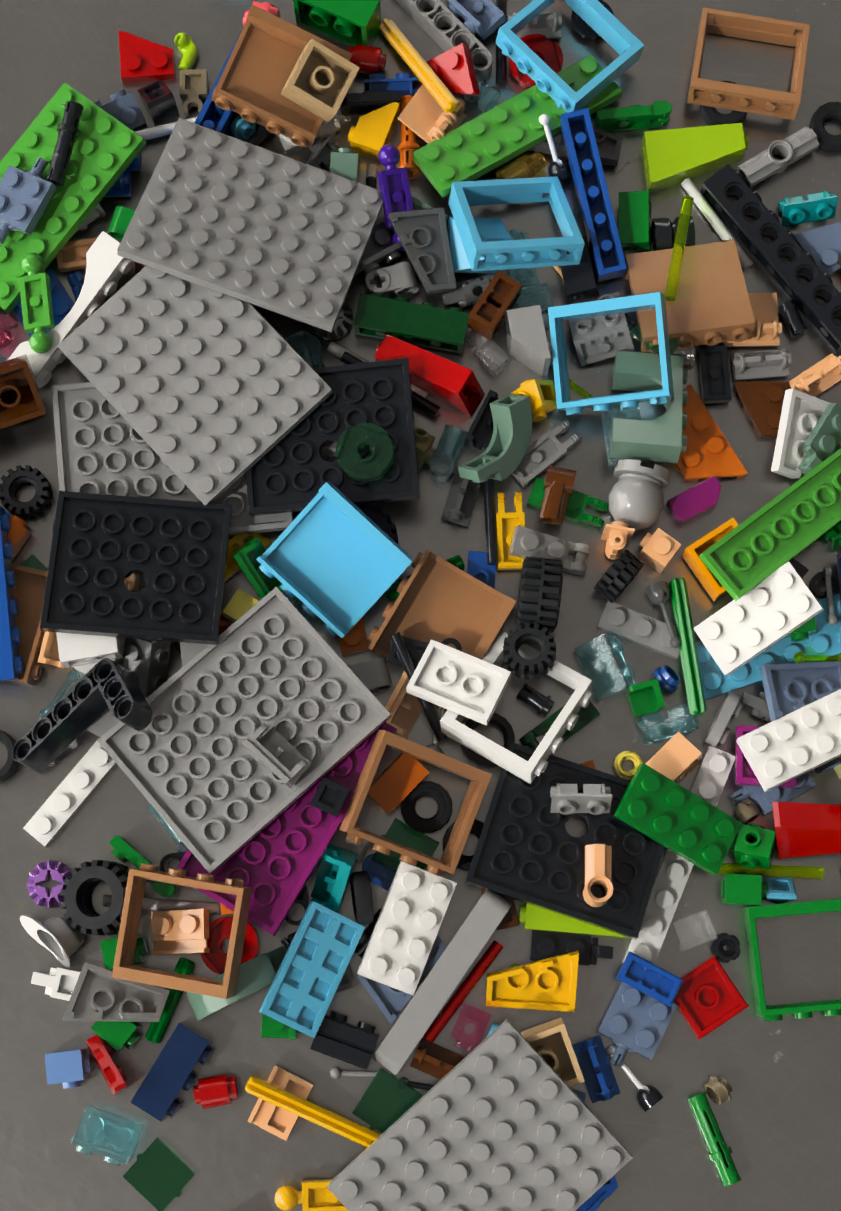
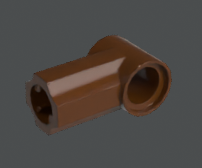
[539,465,576,525]

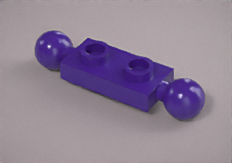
[377,144,414,250]

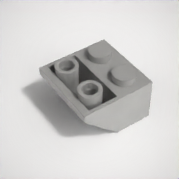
[505,305,553,377]

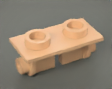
[788,353,841,397]
[601,521,635,560]

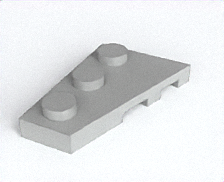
[63,962,170,1022]

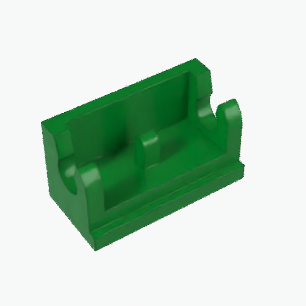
[618,190,651,253]
[230,536,283,600]

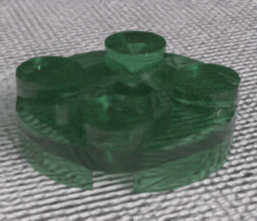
[336,423,394,482]

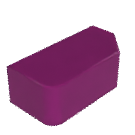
[666,476,721,525]

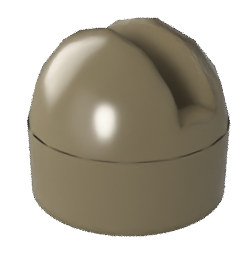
[735,801,761,825]

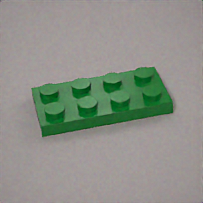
[614,763,742,875]

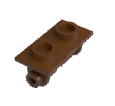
[410,1038,465,1080]

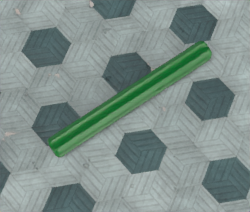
[669,578,707,716]

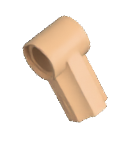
[583,844,613,907]

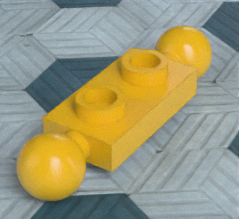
[275,1179,348,1211]

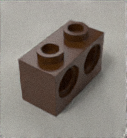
[468,270,522,341]

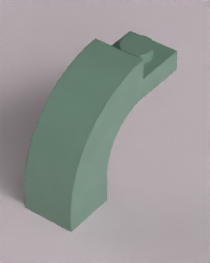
[458,393,532,483]
[186,946,286,1021]

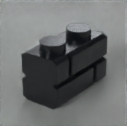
[310,1010,380,1070]

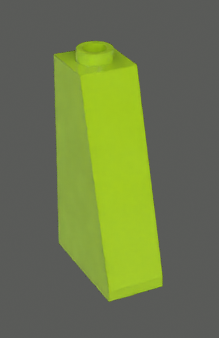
[642,123,749,193]
[519,903,629,938]

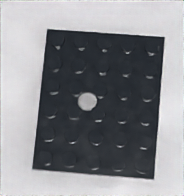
[246,358,420,516]
[40,491,232,645]
[465,742,665,940]

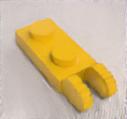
[496,492,525,570]

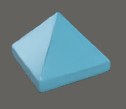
[763,877,797,904]

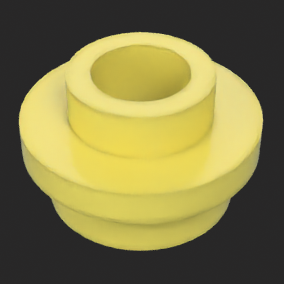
[614,751,643,780]

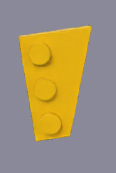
[485,951,579,1012]

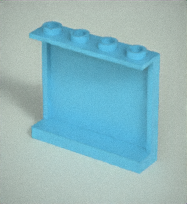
[256,481,415,638]

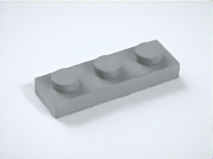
[597,601,680,660]

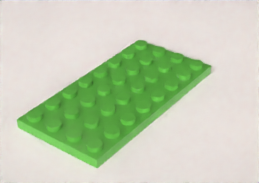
[0,82,147,314]

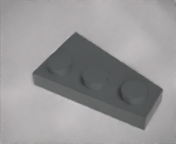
[388,208,456,294]

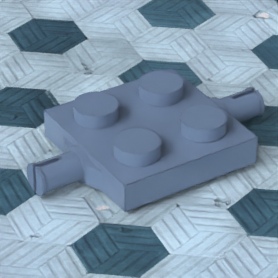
[0,157,57,245]
[729,765,816,816]
[597,982,678,1068]

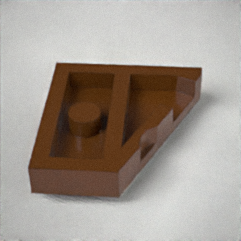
[733,381,788,438]

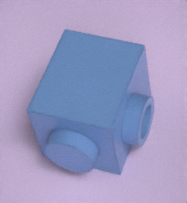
[45,1048,93,1089]

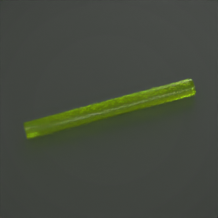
[665,196,694,301]
[705,863,824,879]

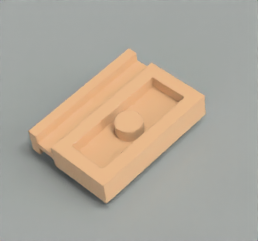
[151,909,210,955]
[248,1065,314,1141]

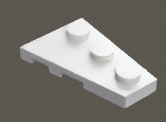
[771,389,830,479]

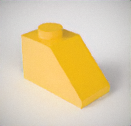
[348,102,400,162]

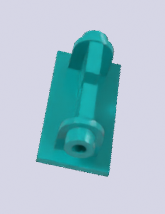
[778,191,838,226]

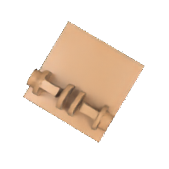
[397,84,467,144]
[724,293,782,347]

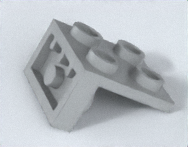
[568,292,635,366]

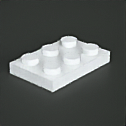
[406,639,511,726]

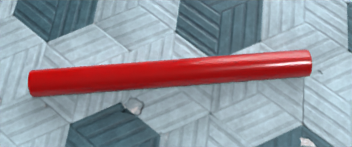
[423,940,504,1043]

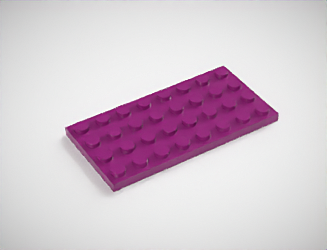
[176,722,397,936]

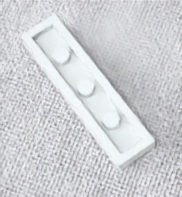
[23,738,117,847]

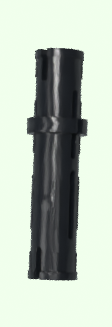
[46,101,84,186]

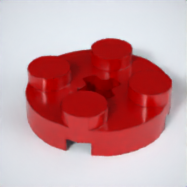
[509,34,563,88]
[200,916,260,974]

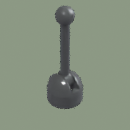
[646,581,681,648]

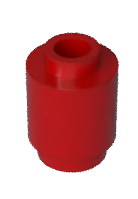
[348,44,387,75]
[193,1073,239,1109]

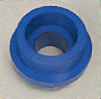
[654,665,681,692]

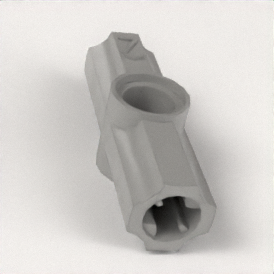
[737,126,819,188]

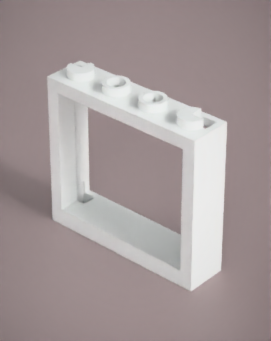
[440,631,593,784]

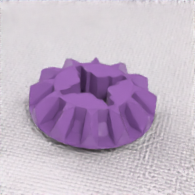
[26,860,73,908]

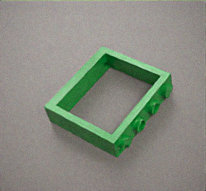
[743,899,841,1021]

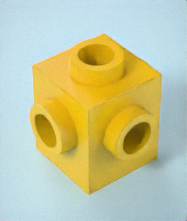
[511,379,557,422]

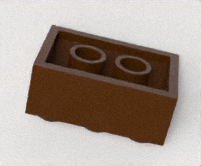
[0,354,46,429]

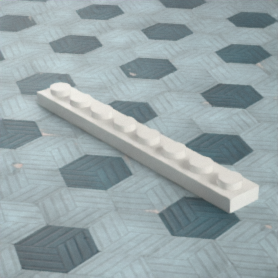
[622,745,735,964]

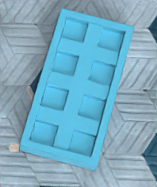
[259,901,365,1038]

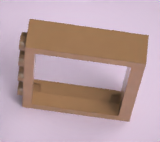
[687,7,810,120]
[339,730,492,876]
[112,863,253,999]

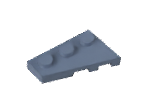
[794,221,841,277]
[760,661,841,722]
[357,935,446,1025]

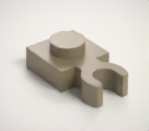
[180,69,208,117]

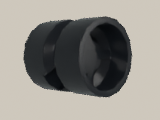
[651,215,695,251]

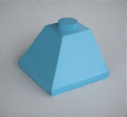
[447,216,512,273]

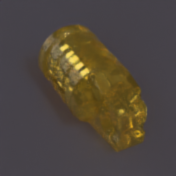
[496,152,547,179]

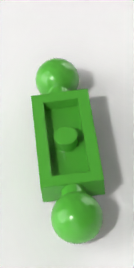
[19,253,55,354]

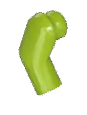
[174,32,199,70]

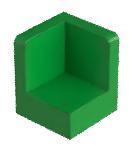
[626,679,665,719]

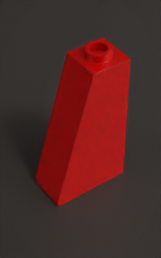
[374,334,485,418]
[772,802,841,859]

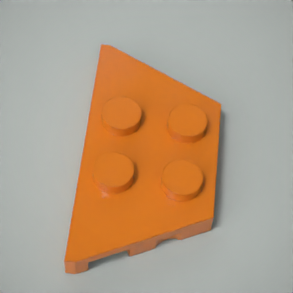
[673,384,748,482]

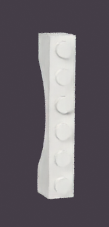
[8,231,134,388]

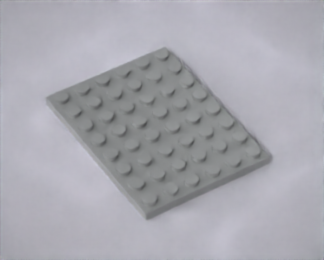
[117,118,383,333]
[57,266,333,506]
[52,382,292,536]
[97,587,392,874]
[327,1019,633,1211]

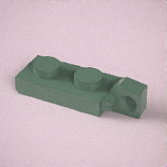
[798,403,841,475]

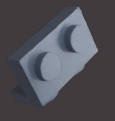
[445,0,507,41]
[93,89,147,130]

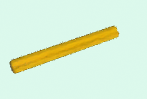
[379,18,459,113]
[245,1076,381,1147]

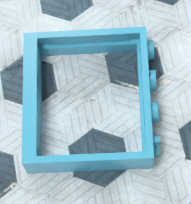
[495,0,644,113]
[448,176,585,272]
[548,292,674,415]

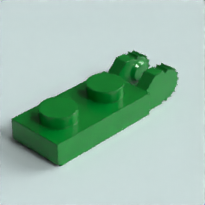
[594,100,672,133]
[527,477,609,528]
[109,835,178,898]

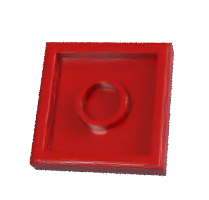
[673,956,749,1040]

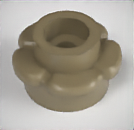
[704,1076,732,1105]

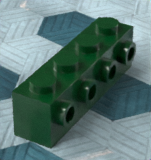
[353,292,469,354]

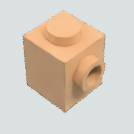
[638,528,682,574]

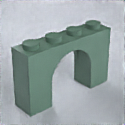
[609,350,688,463]

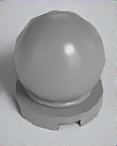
[609,459,671,531]

